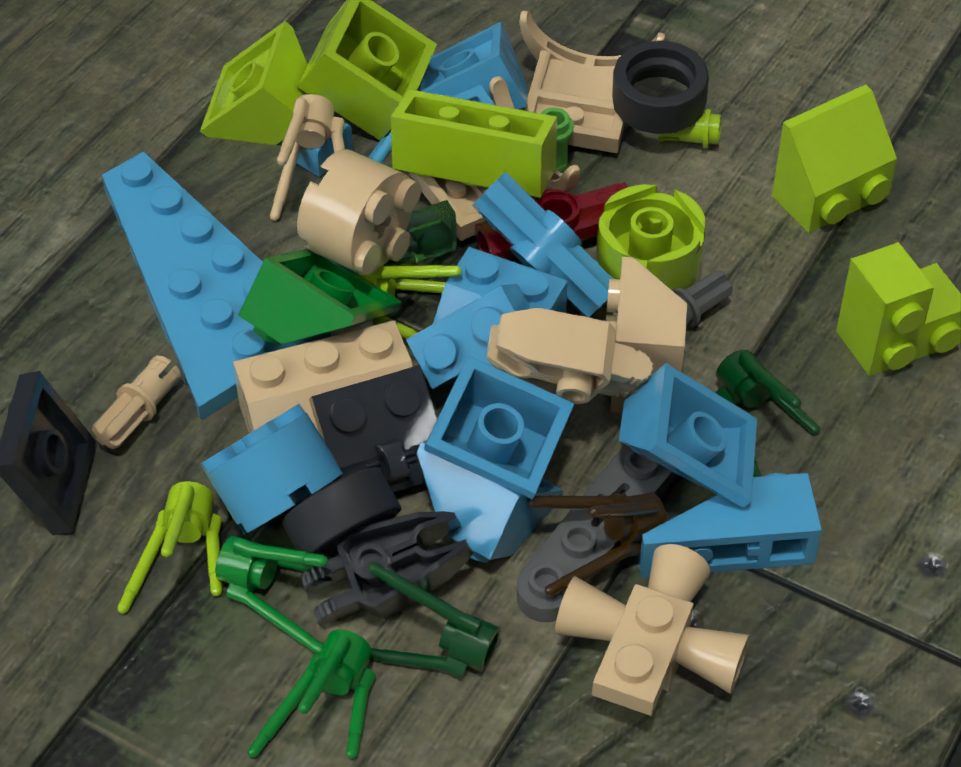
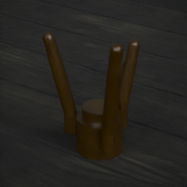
[527,492,667,596]

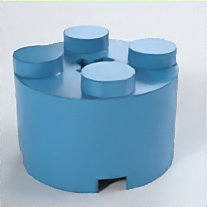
[200,403,343,534]

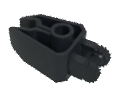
[301,511,473,624]

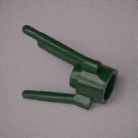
[715,350,820,477]
[368,562,501,679]

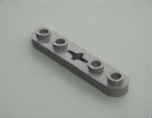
[517,444,678,622]

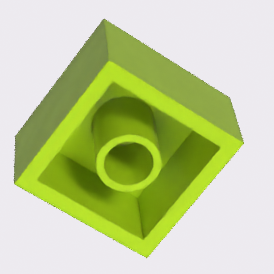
[297,0,437,140]

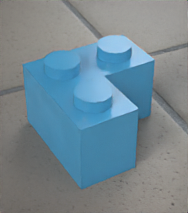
[406,284,531,389]

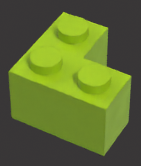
[836,242,961,376]

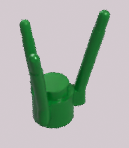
[215,536,328,654]
[247,629,376,760]

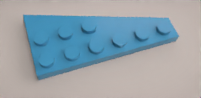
[102,151,332,421]

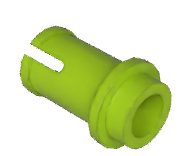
[658,109,722,149]

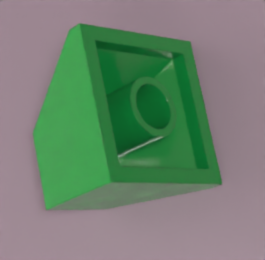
[238,249,402,344]

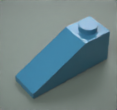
[639,473,822,578]

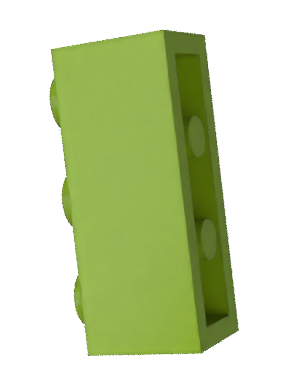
[391,89,557,198]

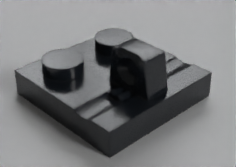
[309,365,437,493]
[0,371,96,535]

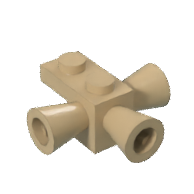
[555,544,750,716]

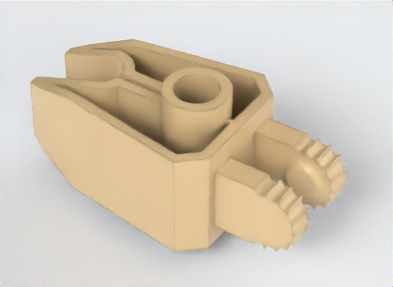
[486,308,654,404]

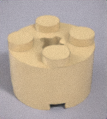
[297,149,421,275]

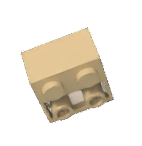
[606,257,687,414]

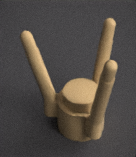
[270,94,345,221]

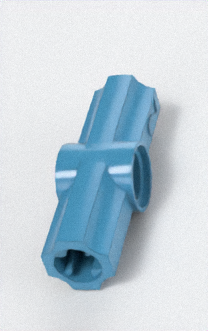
[472,172,614,317]

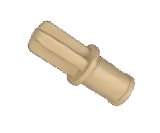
[92,356,181,449]

